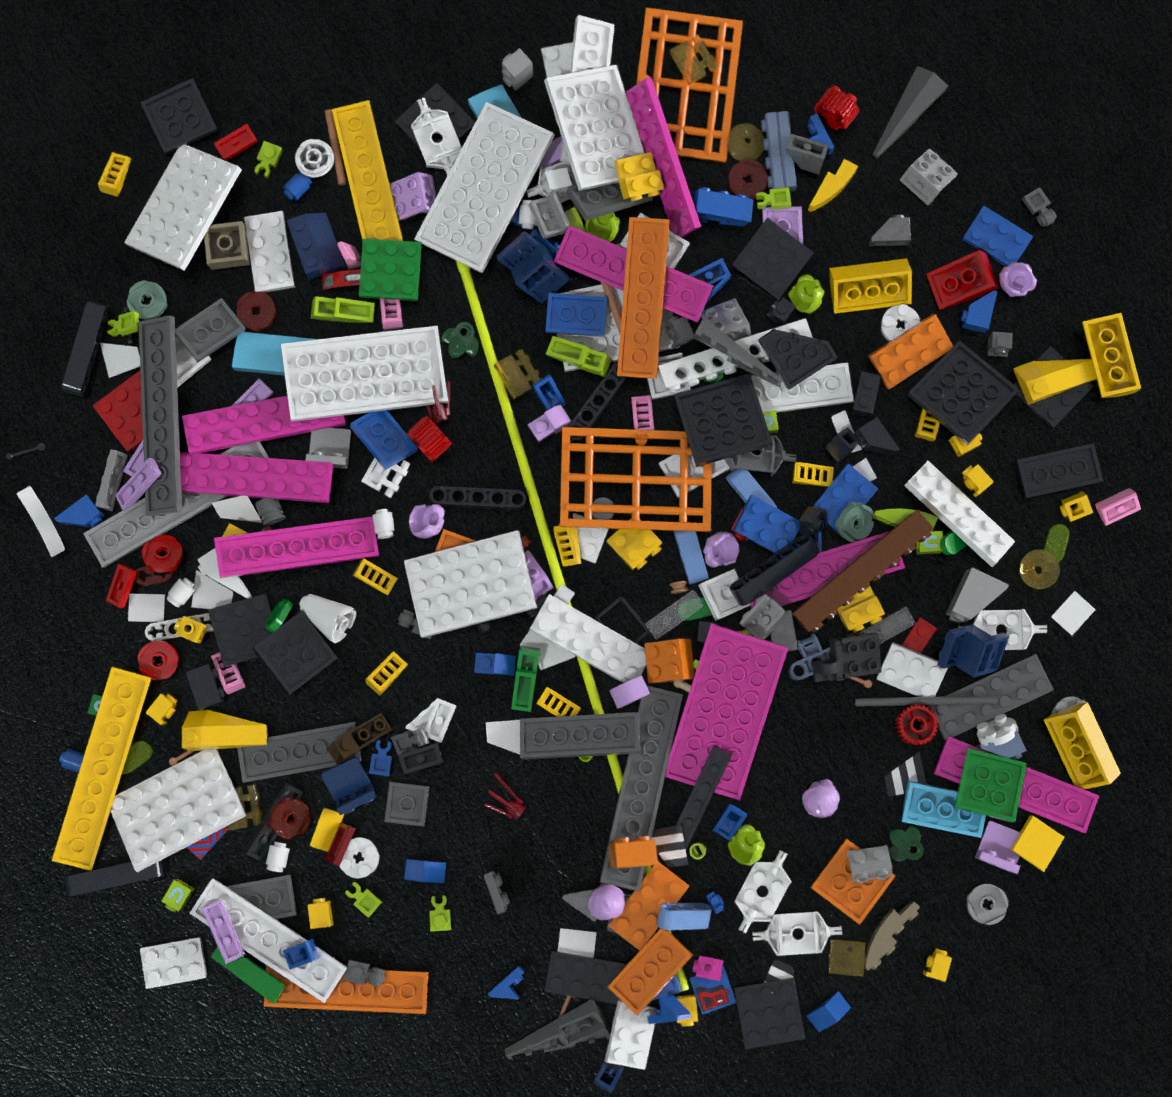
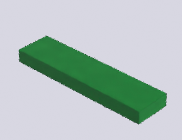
[211,947,287,1004]

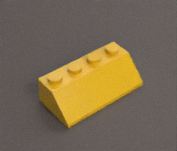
[830,259,912,314]
[1082,313,1141,398]
[1044,702,1121,789]

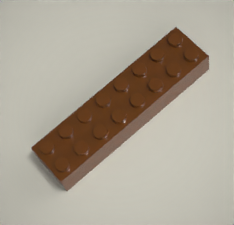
[792,510,934,632]

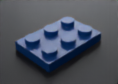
[962,206,1033,266]
[546,293,607,337]
[350,410,417,470]
[812,464,878,533]
[733,495,799,553]

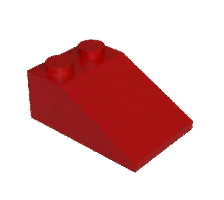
[926,250,999,310]

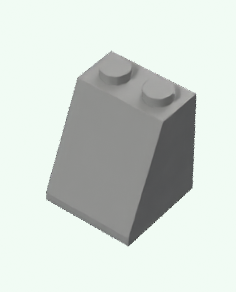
[946,568,1009,624]

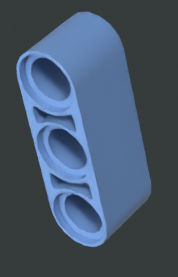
[726,469,777,508]
[674,531,709,585]
[657,903,712,930]

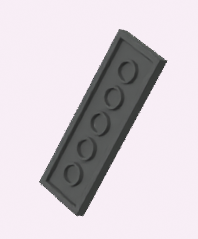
[928,654,1053,740]
[520,712,640,760]
[237,722,362,783]

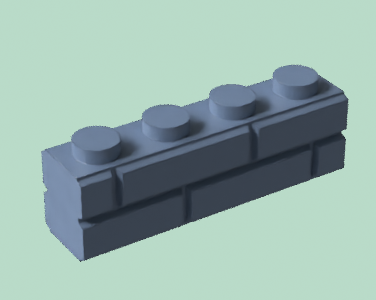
[761,111,797,192]

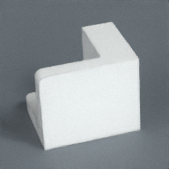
[541,167,572,194]

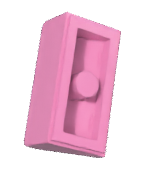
[1095,488,1141,526]

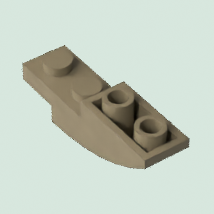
[863,900,920,971]

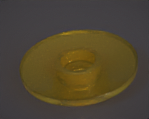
[727,123,764,162]
[1020,550,1060,589]

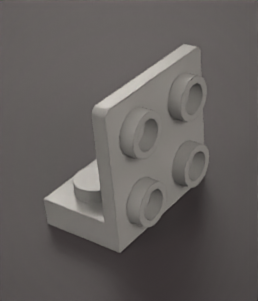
[900,149,958,205]
[701,299,752,341]
[306,428,351,469]

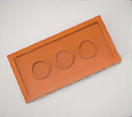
[868,314,953,389]
[608,861,689,951]
[608,928,693,1016]

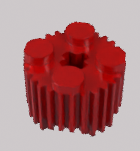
[814,85,859,130]
[406,416,452,462]
[895,705,939,745]

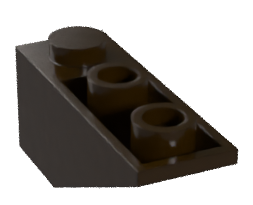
[326,713,392,765]

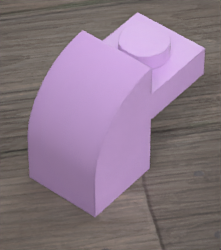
[528,405,572,442]
[610,675,650,709]

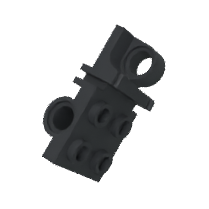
[812,632,881,682]

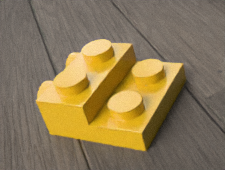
[614,152,664,202]
[606,518,662,570]
[837,583,885,633]

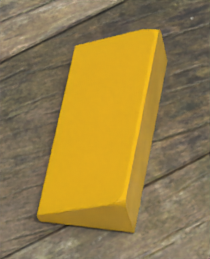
[310,808,344,852]

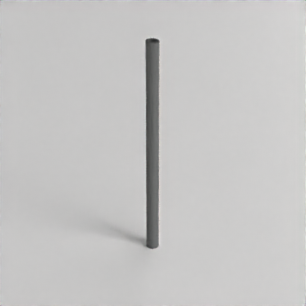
[855,696,997,706]

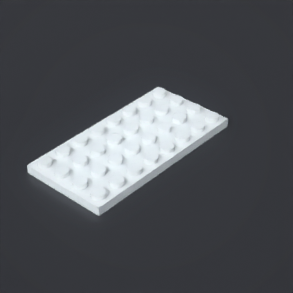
[415,102,555,273]
[281,326,448,422]

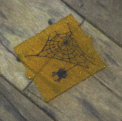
[828,939,866,977]

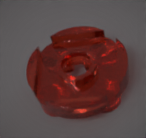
[728,160,768,199]
[236,291,277,332]
[269,798,311,839]

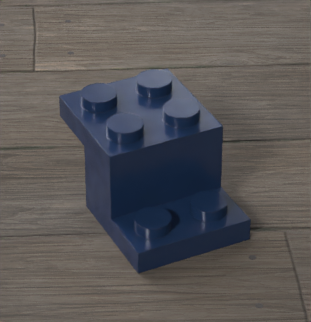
[497,231,570,304]
[937,624,1010,677]

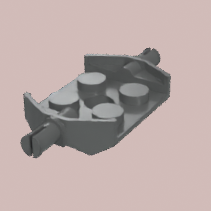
[725,435,796,476]

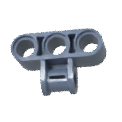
[788,633,831,681]

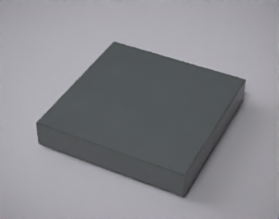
[384,782,430,827]

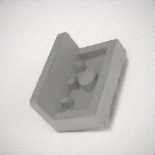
[528,191,569,239]
[739,594,788,640]
[847,846,892,883]

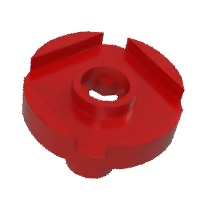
[142,535,183,573]
[138,639,179,680]

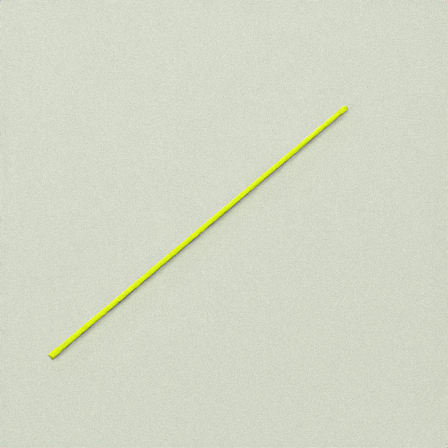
[456,261,689,991]

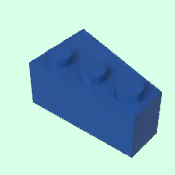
[691,187,753,226]
[687,258,731,321]

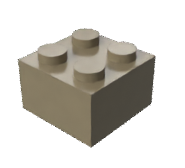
[204,221,250,270]

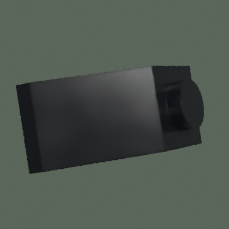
[854,417,899,456]

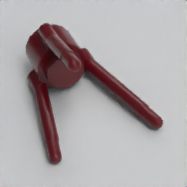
[425,381,451,423]
[484,773,526,820]

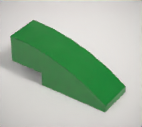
[511,646,540,712]

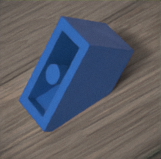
[961,291,997,333]
[54,495,105,528]

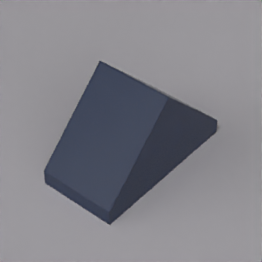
[593,1060,625,1094]

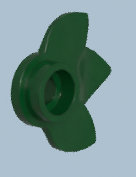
[441,322,479,359]
[888,825,924,862]

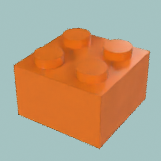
[644,639,694,683]
[609,836,658,868]

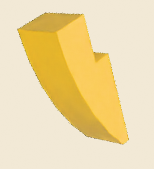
[808,159,858,212]

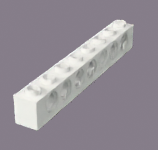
[658,318,813,393]

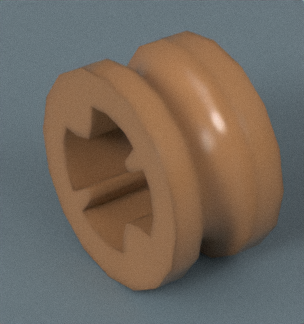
[670,581,689,594]

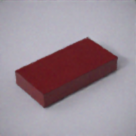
[325,823,355,866]

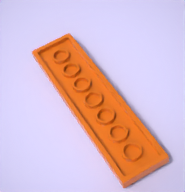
[617,217,670,379]
[264,965,429,1014]

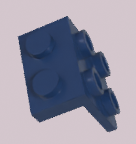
[321,757,376,815]

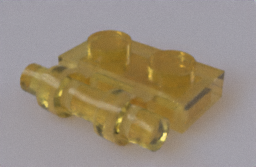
[670,35,717,85]
[494,349,541,399]
[226,785,262,831]

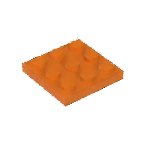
[811,839,895,924]

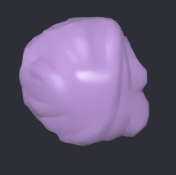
[999,262,1037,297]
[409,504,444,539]
[703,532,739,568]
[802,779,840,818]
[588,883,625,920]

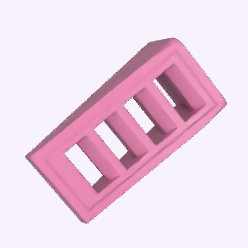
[337,241,361,270]
[380,299,403,330]
[631,395,654,430]
[211,652,246,694]

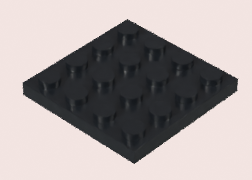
[907,340,1020,446]
[674,373,773,467]

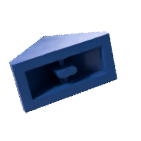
[533,374,566,411]
[713,803,748,840]
[404,859,446,883]
[283,939,319,970]
[806,991,851,1032]

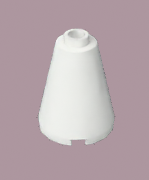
[299,594,356,643]

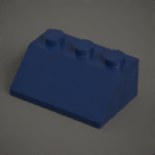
[287,213,345,280]

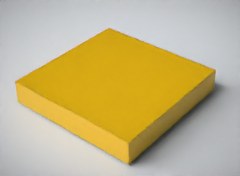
[1010,815,1064,871]

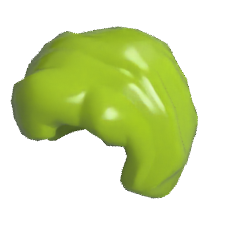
[585,213,619,242]
[788,275,824,314]
[728,824,765,866]

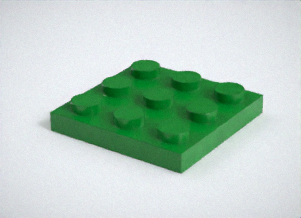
[359,239,422,301]
[954,748,1027,823]

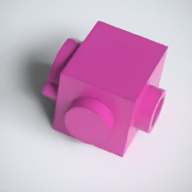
[692,956,723,981]

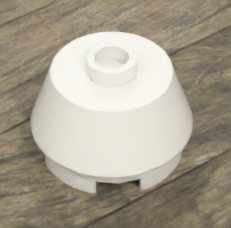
[295,139,334,177]

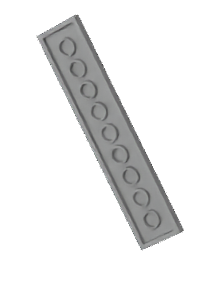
[83,442,269,568]

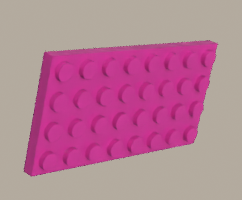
[665,623,788,800]

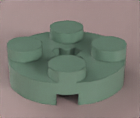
[127,281,167,321]
[835,502,874,542]

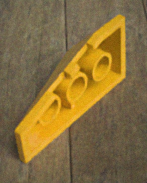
[1013,359,1097,405]
[182,710,267,751]

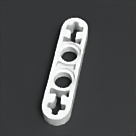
[145,613,213,641]

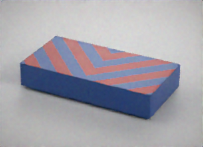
[187,827,229,860]

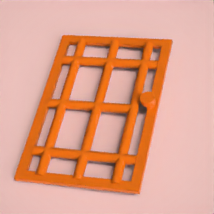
[634,8,743,163]
[559,427,712,532]

